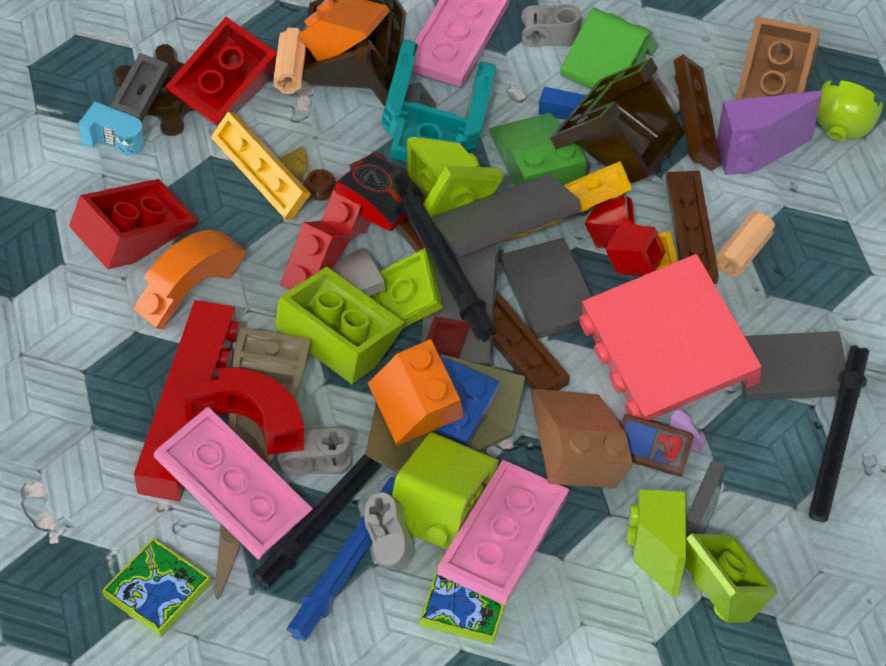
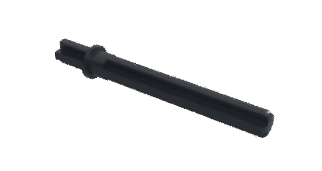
[400,193,497,342]
[809,345,870,523]
[252,453,382,590]

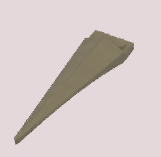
[215,327,311,600]

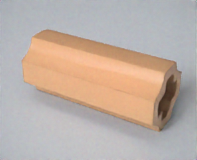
[274,28,306,94]
[716,211,776,277]

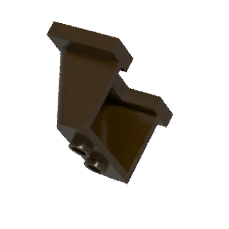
[303,0,406,107]
[550,58,684,183]

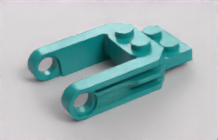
[380,38,496,162]

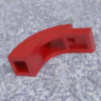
[183,368,304,455]

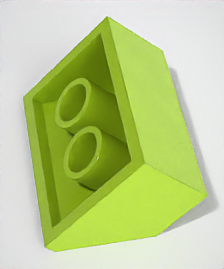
[275,267,405,384]

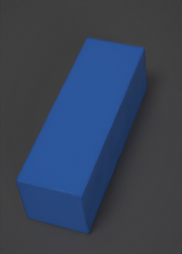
[538,87,586,120]

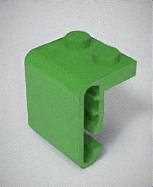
[560,7,659,89]

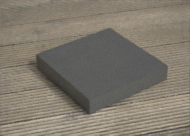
[686,460,726,538]

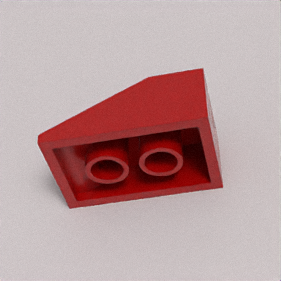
[165,16,277,126]
[69,179,198,269]

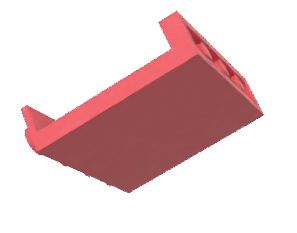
[579,254,762,421]

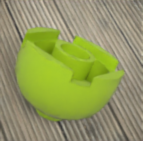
[817,80,883,142]

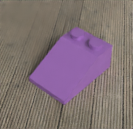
[717,91,822,175]

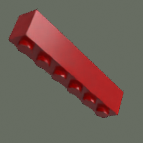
[134,300,242,502]

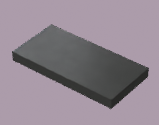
[431,173,582,258]
[421,243,499,367]

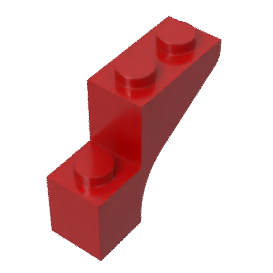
[280,189,371,290]
[585,192,666,276]

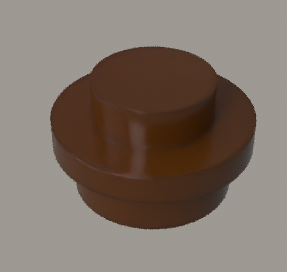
[303,169,336,201]

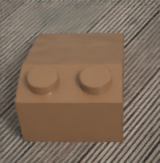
[735,16,820,100]
[531,389,633,488]

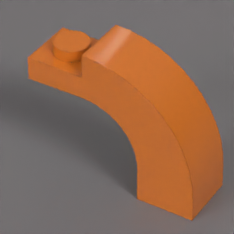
[133,230,247,329]

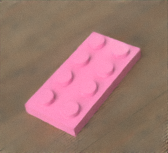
[412,0,510,88]
[153,407,313,560]
[437,460,569,606]

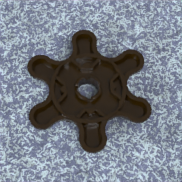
[113,44,194,136]

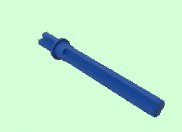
[286,477,396,641]

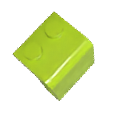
[392,432,499,550]

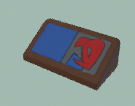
[620,414,694,477]

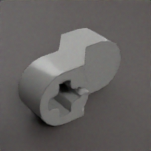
[364,493,413,570]

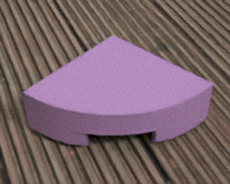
[669,409,706,453]

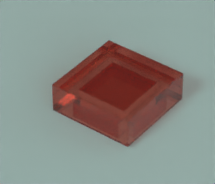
[426,316,470,359]

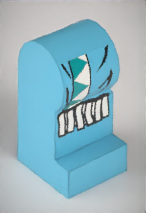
[78,102,145,155]

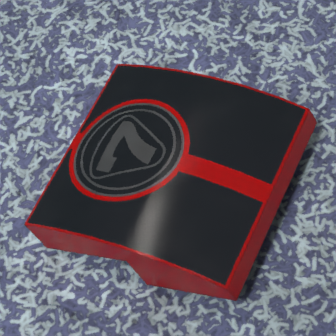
[334,153,426,231]

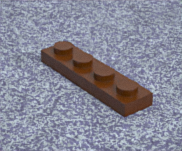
[673,54,721,171]
[666,170,719,284]

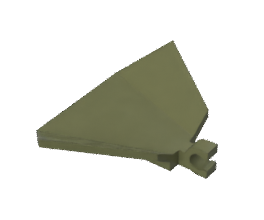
[366,350,526,474]

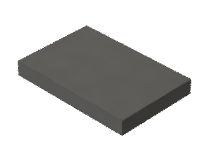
[499,237,592,339]
[741,331,846,401]

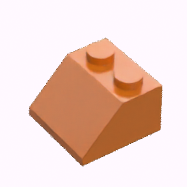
[298,0,390,61]
[368,339,464,446]

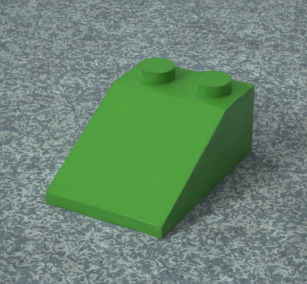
[489,113,587,186]

